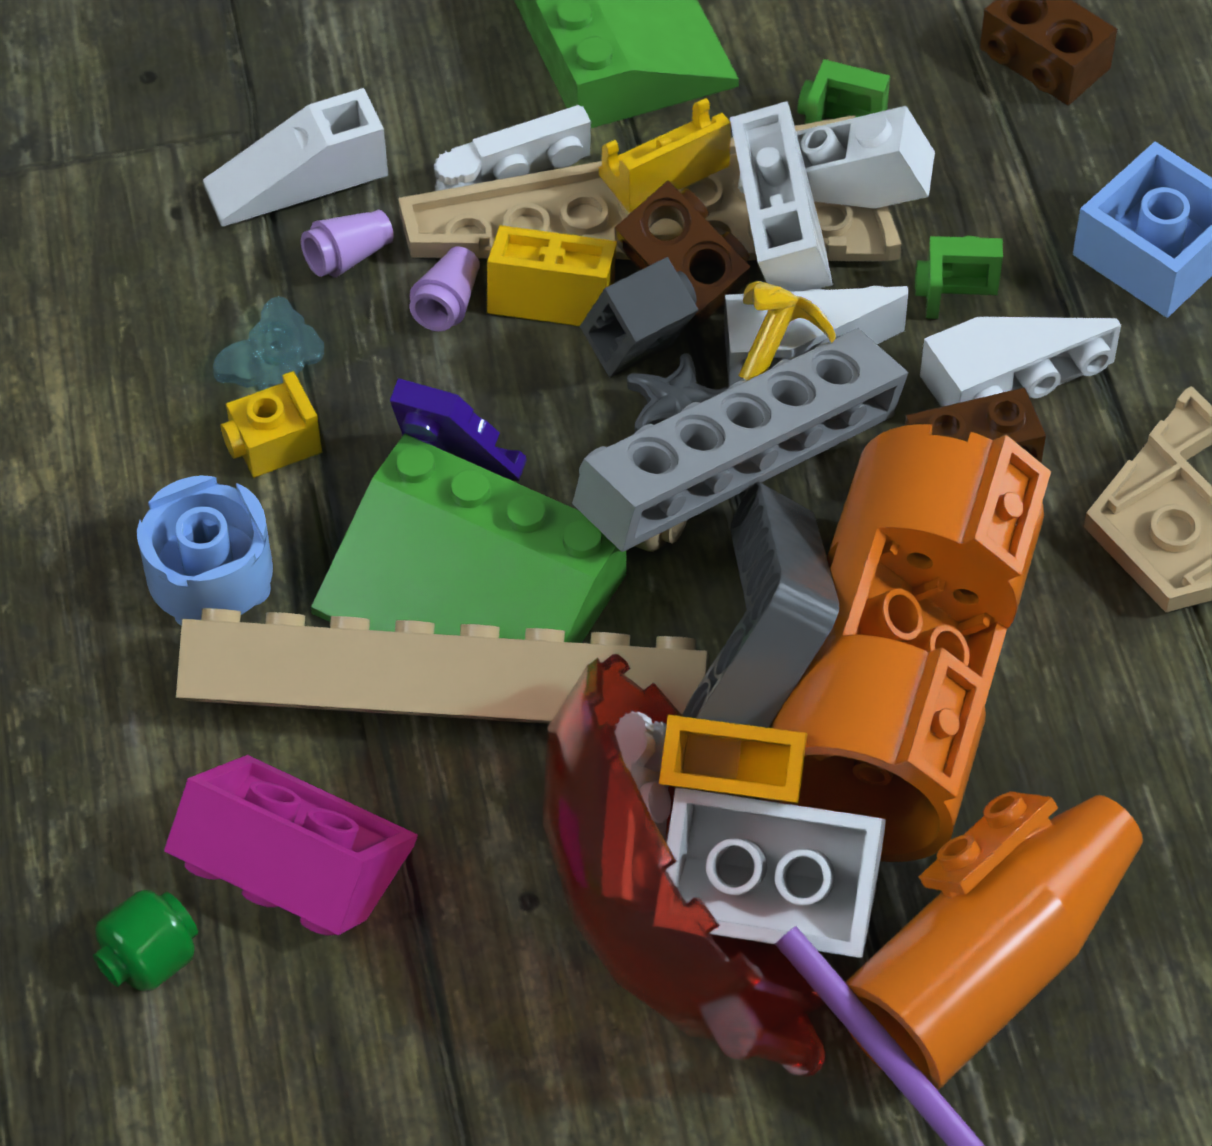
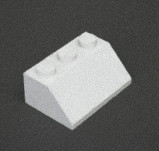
[655,787,886,958]

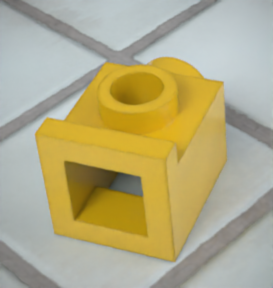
[220,371,322,478]

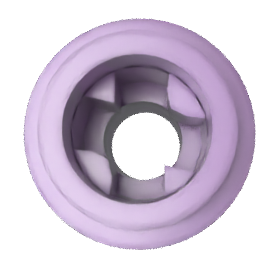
[301,210,394,277]
[409,247,480,331]

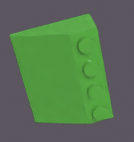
[514,0,739,128]
[311,433,626,643]

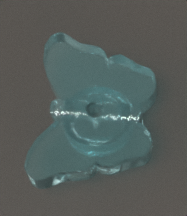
[213,296,324,391]

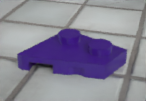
[390,378,527,481]

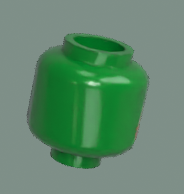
[93,890,198,991]

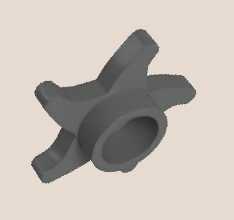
[627,354,729,432]

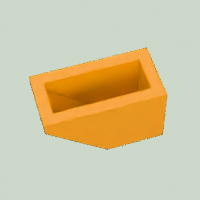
[659,715,807,803]

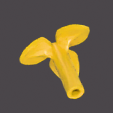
[738,281,836,380]

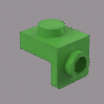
[797,59,890,124]
[915,236,1003,319]

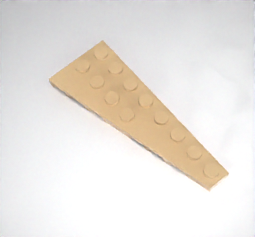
[398,115,902,261]

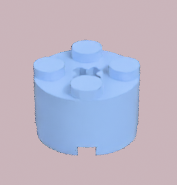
[137,475,273,625]

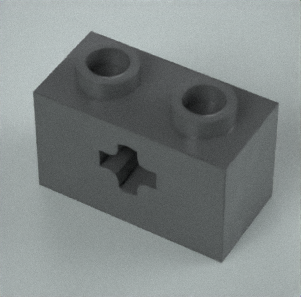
[580,257,699,378]

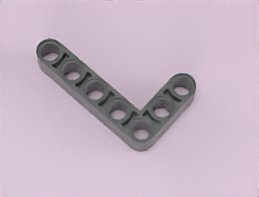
[682,481,839,728]

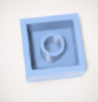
[1073,142,1212,318]

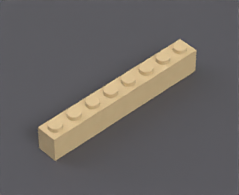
[176,608,709,728]

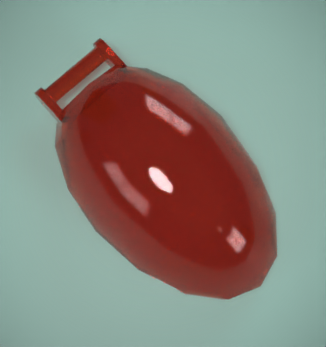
[542,654,825,1077]

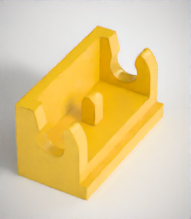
[599,98,731,213]
[487,225,617,326]

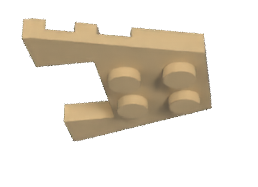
[1084,386,1212,612]

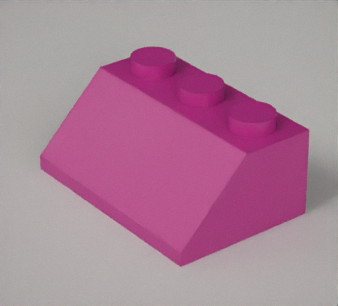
[164,755,418,935]

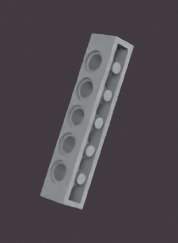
[572,328,908,552]

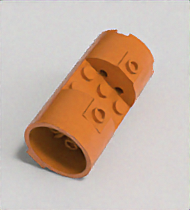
[759,424,1051,862]

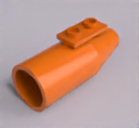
[845,791,1143,1090]

